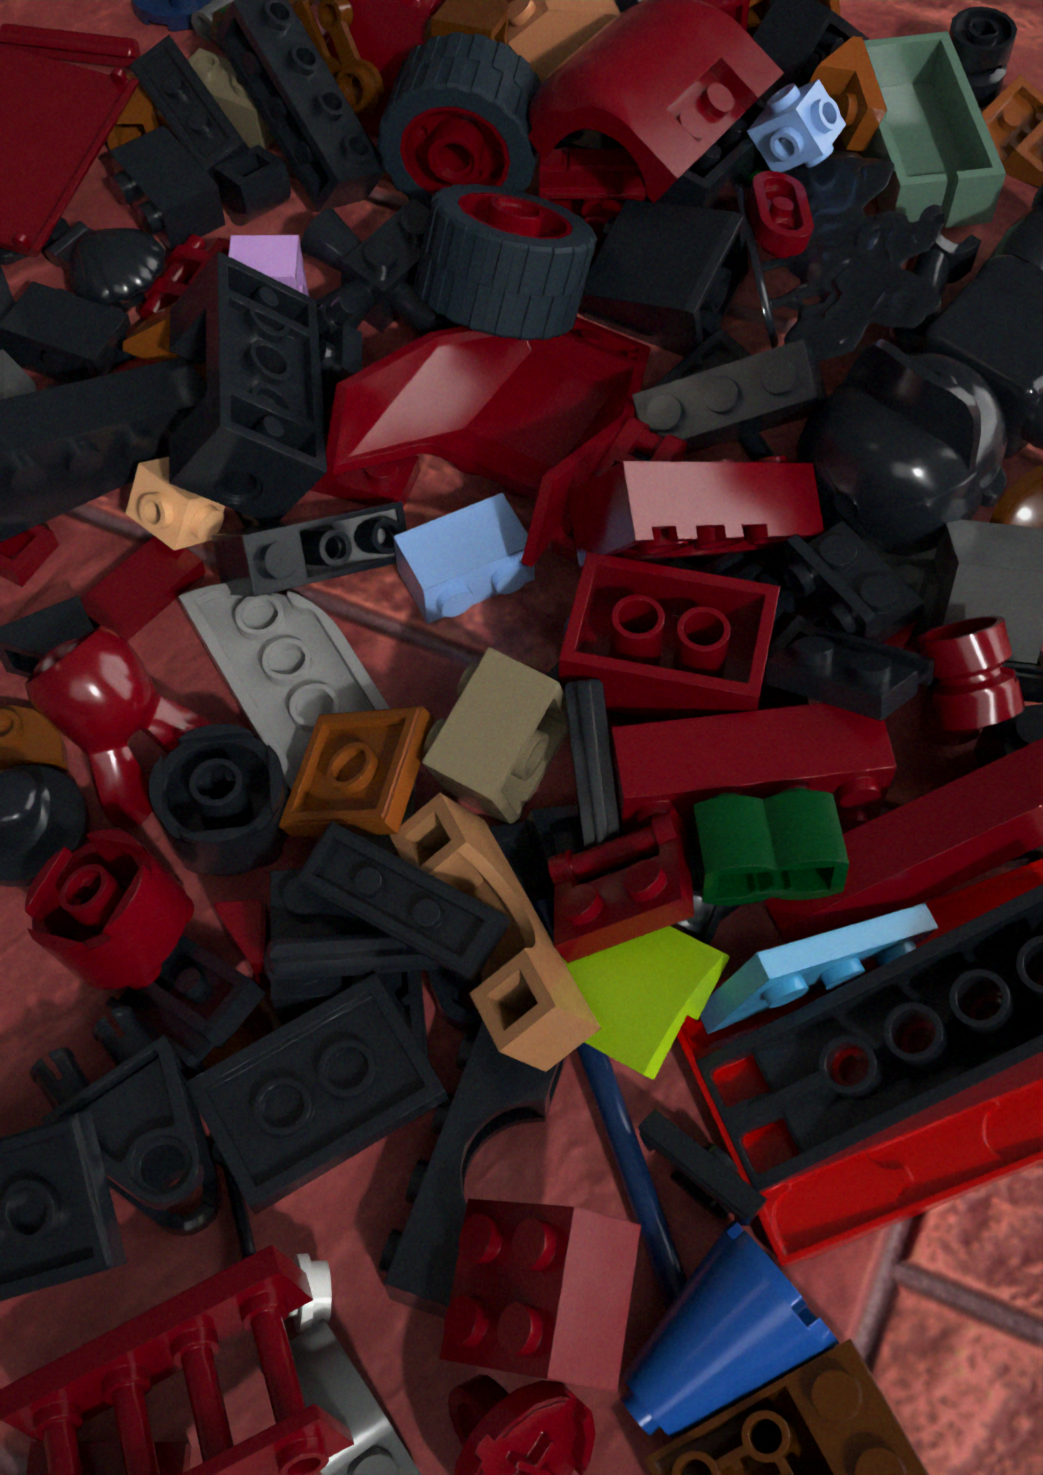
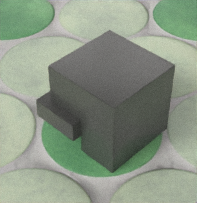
[914,519,1043,664]

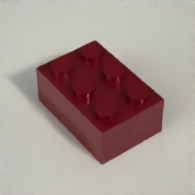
[559,552,780,721]

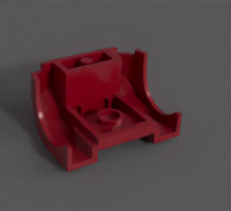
[528,0,784,203]

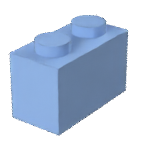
[393,493,535,624]

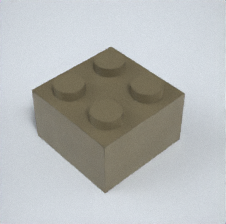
[422,647,569,825]

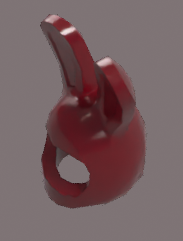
[25,624,211,829]

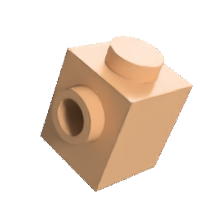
[125,456,225,551]

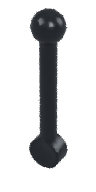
[212,1142,256,1260]

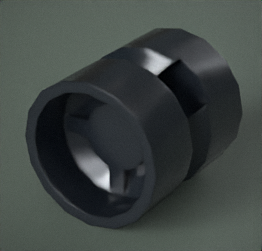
[949,6,1017,108]

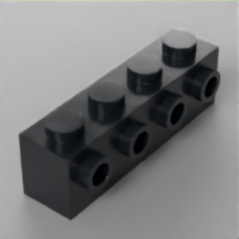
[215,0,385,212]

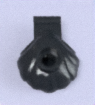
[44,221,166,309]

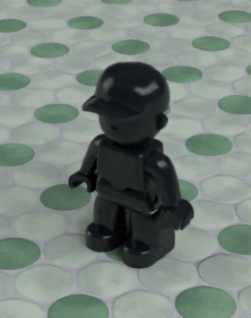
[796,183,1043,557]

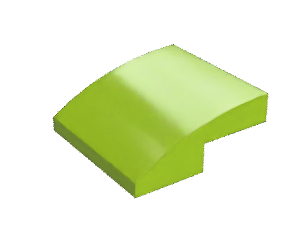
[562,926,730,1080]

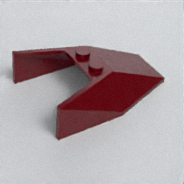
[326,316,651,568]

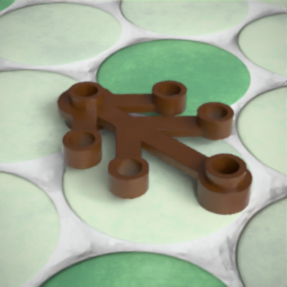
[224,0,384,115]

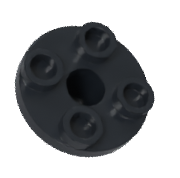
[0,765,89,887]

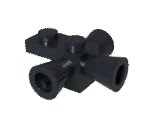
[300,198,454,338]

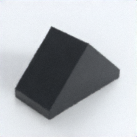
[0,595,94,678]

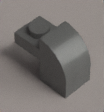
[258,1318,422,1475]

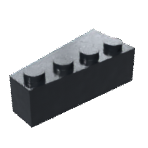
[0,357,207,543]

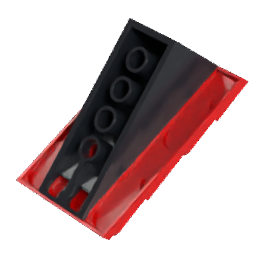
[677,859,1043,1268]

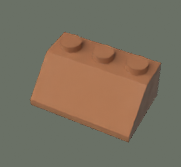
[506,0,620,83]

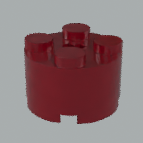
[25,829,194,990]

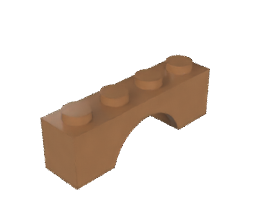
[389,793,601,1072]

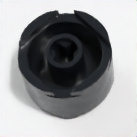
[149,724,290,877]

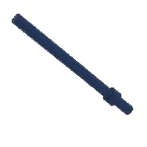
[532,899,688,1311]

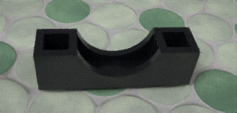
[378,1020,567,1319]

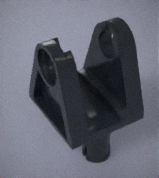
[29,1006,222,1236]

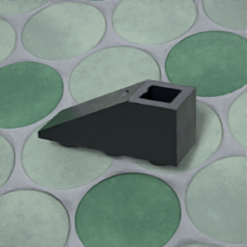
[211,501,407,597]

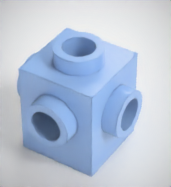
[747,79,846,173]

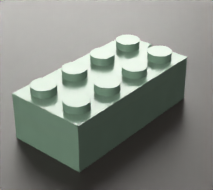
[860,31,1006,228]

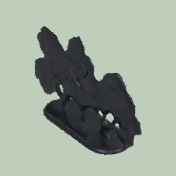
[734,150,944,362]

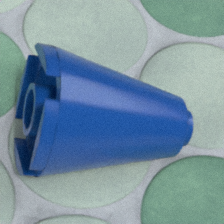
[620,1220,840,1439]

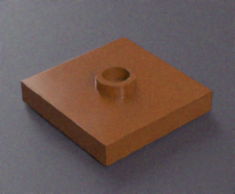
[279,706,435,837]

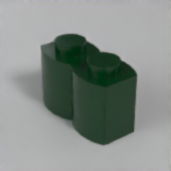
[691,787,849,906]

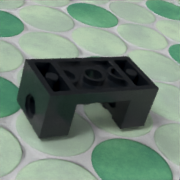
[169,251,327,523]

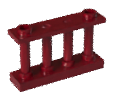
[0,1245,354,1475]

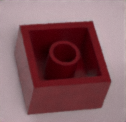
[439,1198,641,1392]

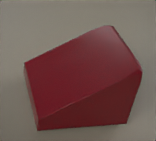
[213,899,271,989]

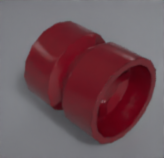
[918,615,1025,731]

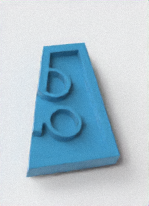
[700,903,938,1034]

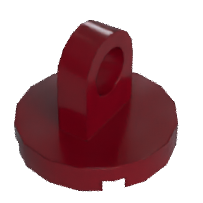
[448,1374,596,1475]

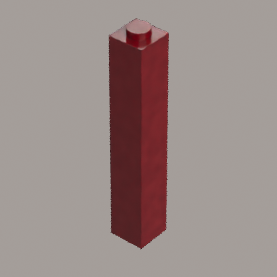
[762,738,1043,945]

